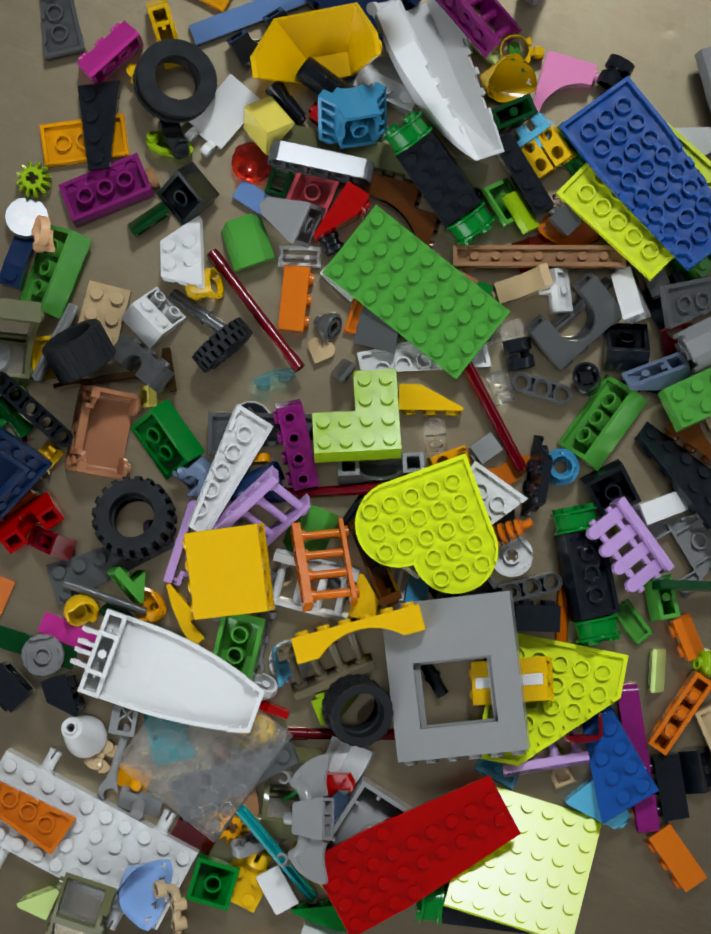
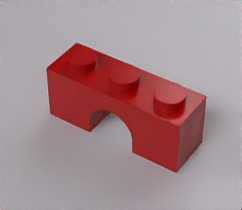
[0,491,65,554]

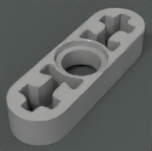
[231,832,287,858]

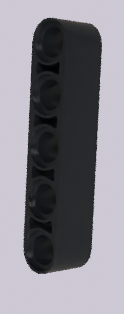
[0,370,73,447]

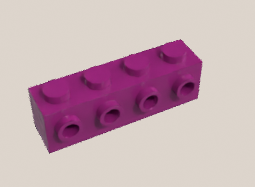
[272,399,319,491]

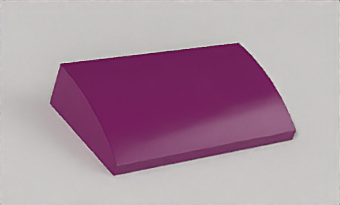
[58,153,155,228]

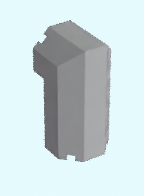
[673,317,711,374]

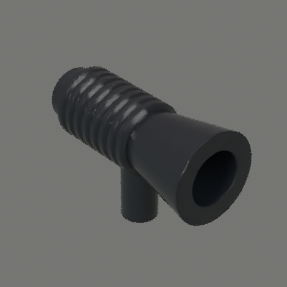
[265,81,307,126]

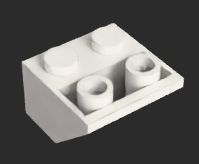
[121,287,186,349]

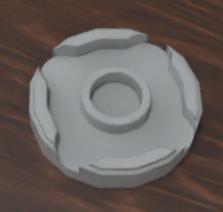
[21,634,65,677]

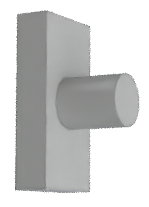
[117,785,164,820]

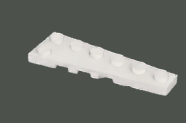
[357,341,491,372]

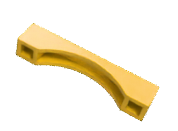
[291,601,426,664]

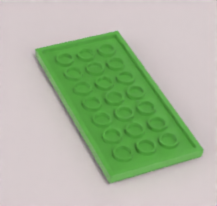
[322,205,511,380]

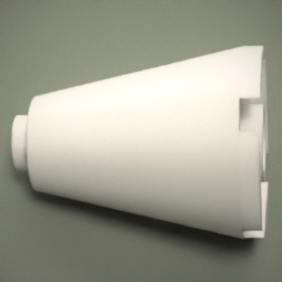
[61,715,107,758]

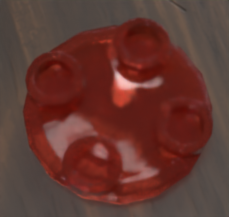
[231,142,272,183]

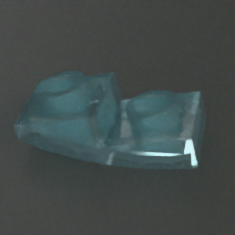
[252,368,296,389]

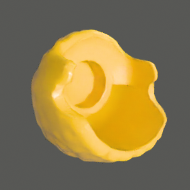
[64,594,100,627]

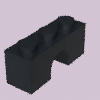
[226,7,288,66]

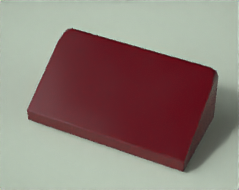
[171,816,219,855]

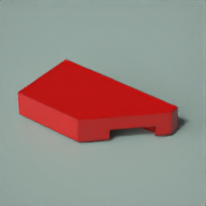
[259,701,290,719]

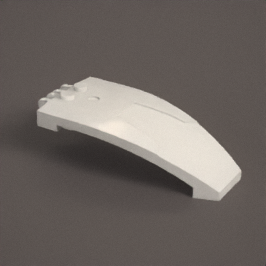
[70,608,265,733]

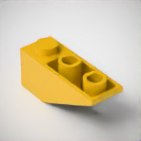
[398,384,463,416]

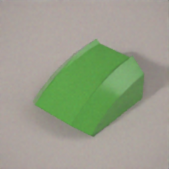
[221,213,276,274]
[283,504,339,552]

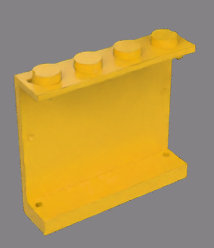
[183,523,275,620]

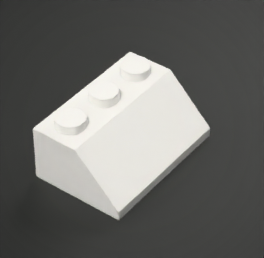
[353,56,417,115]

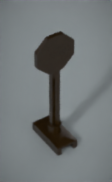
[53,347,177,393]

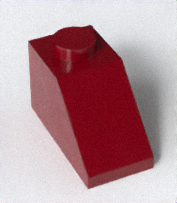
[26,526,77,562]

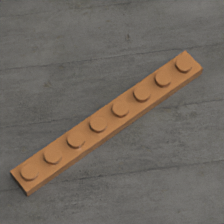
[453,245,626,268]

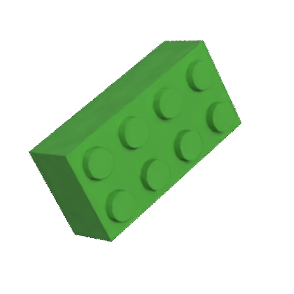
[658,368,711,433]

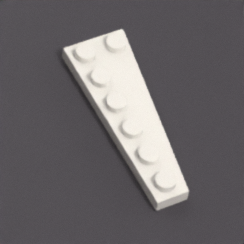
[187,404,274,532]

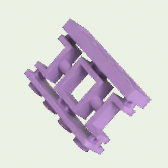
[163,499,242,586]

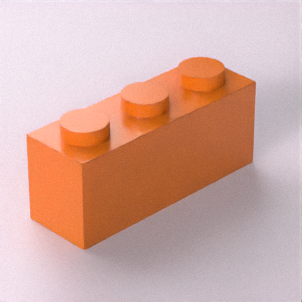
[278,265,314,334]
[646,821,707,892]

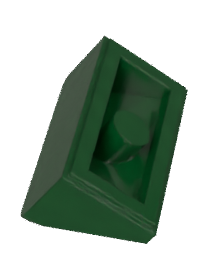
[127,202,171,237]

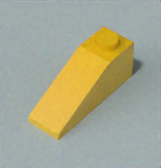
[146,0,179,69]

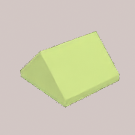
[16,883,60,920]

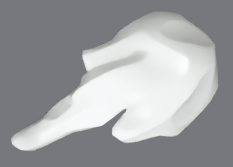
[254,673,278,701]

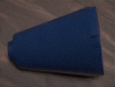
[230,461,287,503]

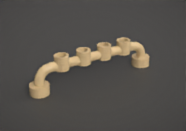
[153,879,187,934]

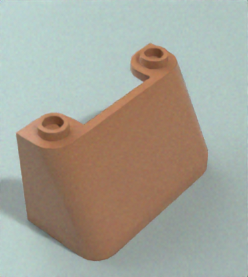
[65,385,142,480]

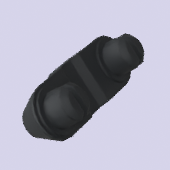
[159,119,190,160]

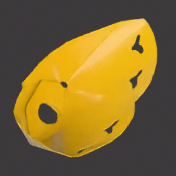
[480,53,537,102]

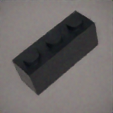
[650,751,690,822]

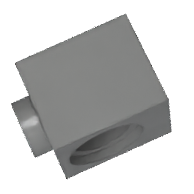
[468,432,503,465]

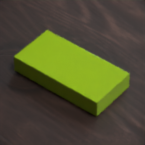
[502,190,540,235]

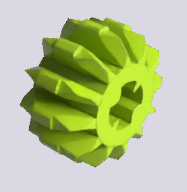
[15,161,52,198]

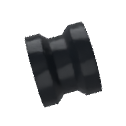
[319,231,344,257]

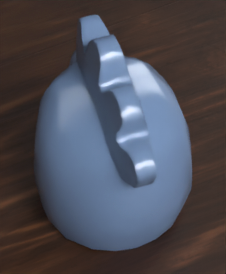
[172,456,211,498]

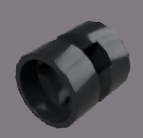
[597,54,635,90]
[502,337,535,372]
[572,362,601,396]

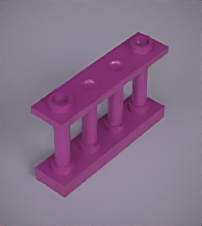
[435,0,523,58]

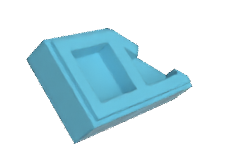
[272,646,296,687]

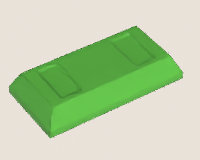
[616,599,654,646]

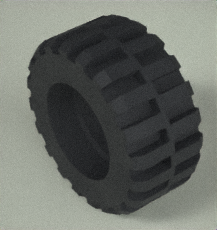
[91,476,177,562]

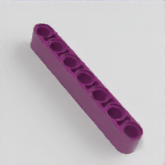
[616,682,660,834]

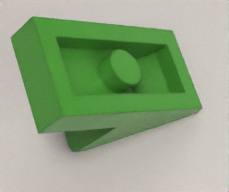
[106,566,146,604]

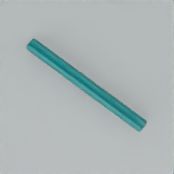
[236,805,318,902]

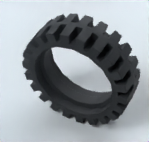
[192,317,253,373]

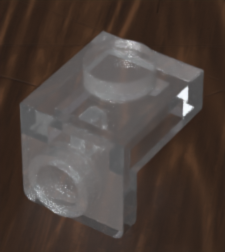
[485,369,515,406]

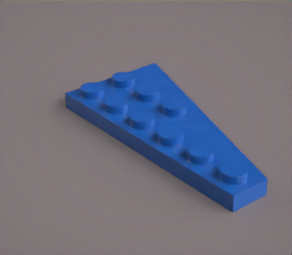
[582,705,660,824]

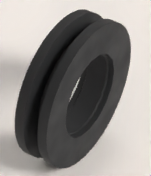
[133,39,217,123]

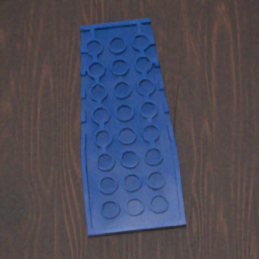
[559,76,711,271]

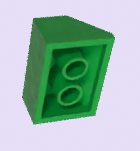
[130,399,205,480]

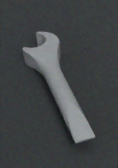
[98,724,131,800]

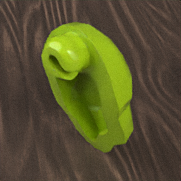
[146,130,194,158]

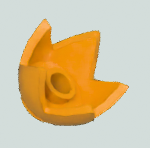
[134,587,166,624]

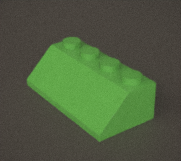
[19,225,92,319]
[557,374,648,471]

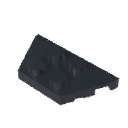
[520,435,553,517]

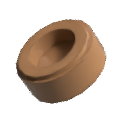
[145,167,161,189]

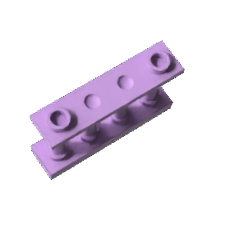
[213,466,311,547]
[502,728,590,778]

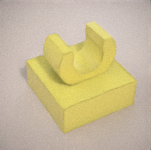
[139,385,164,408]

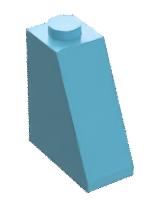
[564,776,631,829]

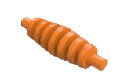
[492,518,534,549]

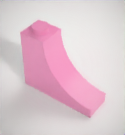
[533,50,599,117]

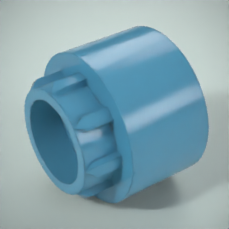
[549,448,580,486]

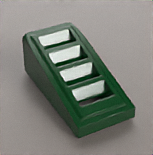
[265,167,293,198]

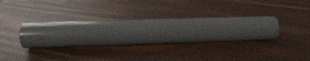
[63,579,147,616]

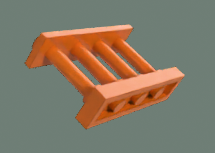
[290,518,360,612]

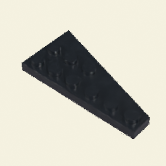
[634,421,711,530]

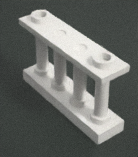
[273,548,360,624]

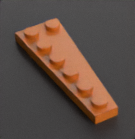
[0,781,77,855]

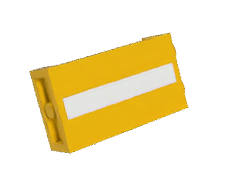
[469,656,554,707]

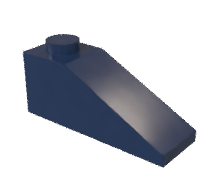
[0,236,34,291]

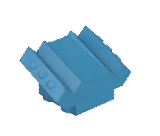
[318,82,387,149]

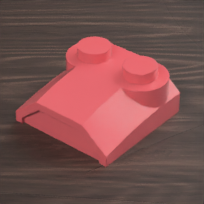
[286,173,340,220]

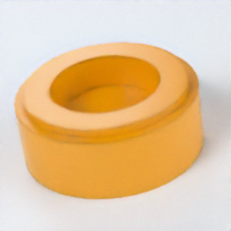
[251,453,271,465]

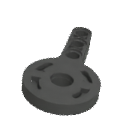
[434,572,562,602]

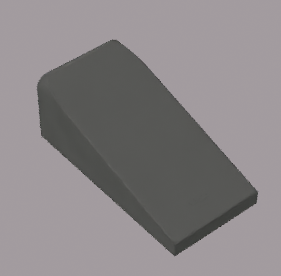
[331,359,356,384]

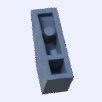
[621,351,690,391]

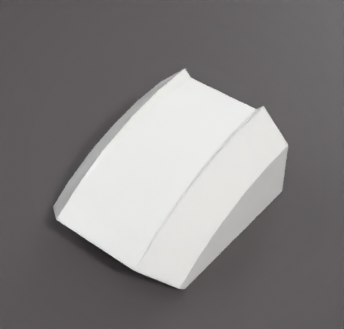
[326,736,375,795]

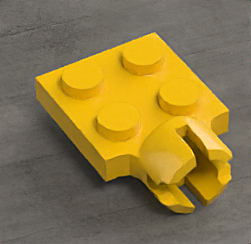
[230,849,272,913]

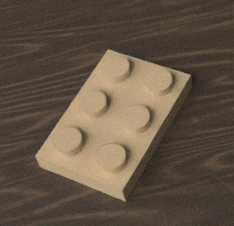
[78,280,132,346]

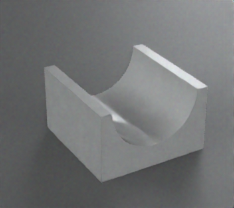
[323,775,413,850]

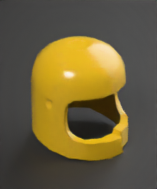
[185,267,224,301]

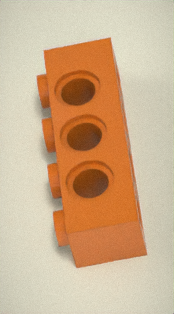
[646,670,711,756]

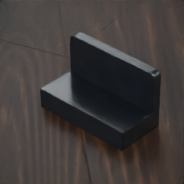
[678,746,711,794]

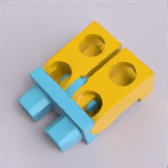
[515,113,577,179]

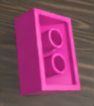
[77,20,144,84]

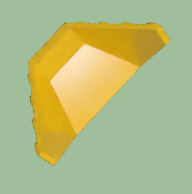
[250,2,382,84]

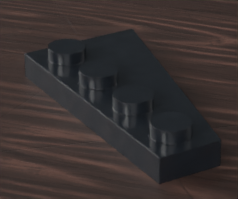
[78,80,121,171]

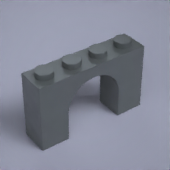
[524,272,622,370]

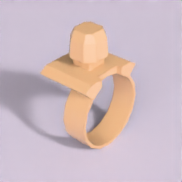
[31,215,55,253]

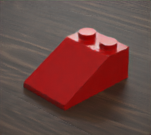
[313,181,371,244]

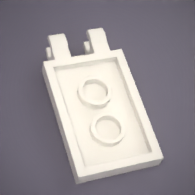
[184,74,261,158]

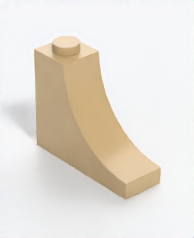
[491,263,553,305]

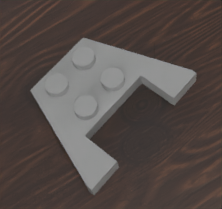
[646,513,711,599]

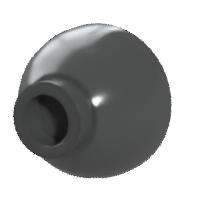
[313,312,342,342]

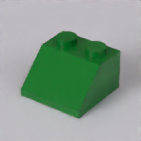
[186,853,240,911]

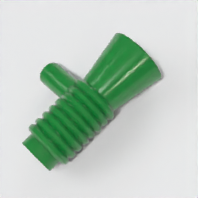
[0,396,33,438]

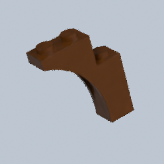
[365,173,441,249]
[347,519,402,607]

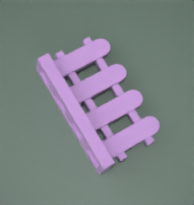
[586,496,675,593]

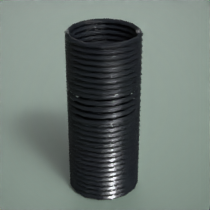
[295,57,352,95]

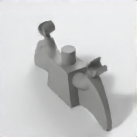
[277,754,334,885]

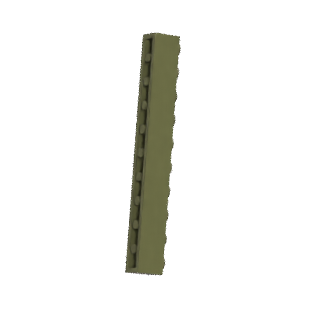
[282,125,489,193]

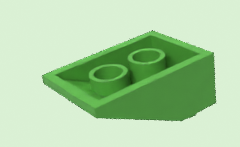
[213,614,266,680]

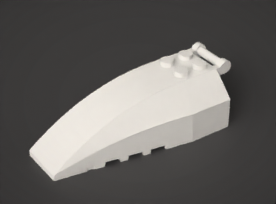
[366,0,505,161]

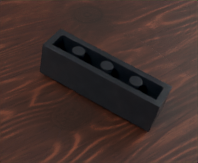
[495,131,554,218]

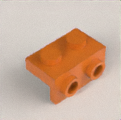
[668,613,704,661]

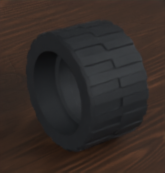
[42,319,116,383]
[321,674,394,747]

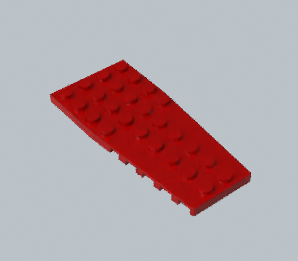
[322,775,520,934]

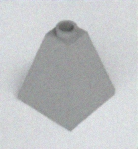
[259,197,326,248]

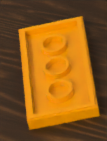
[39,113,130,168]

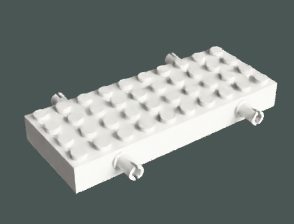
[0,747,199,931]

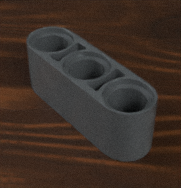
[510,372,573,405]

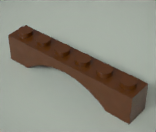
[663,419,711,466]

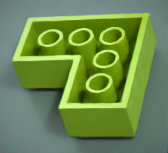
[312,369,402,463]

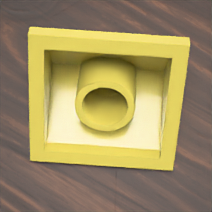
[243,96,295,156]

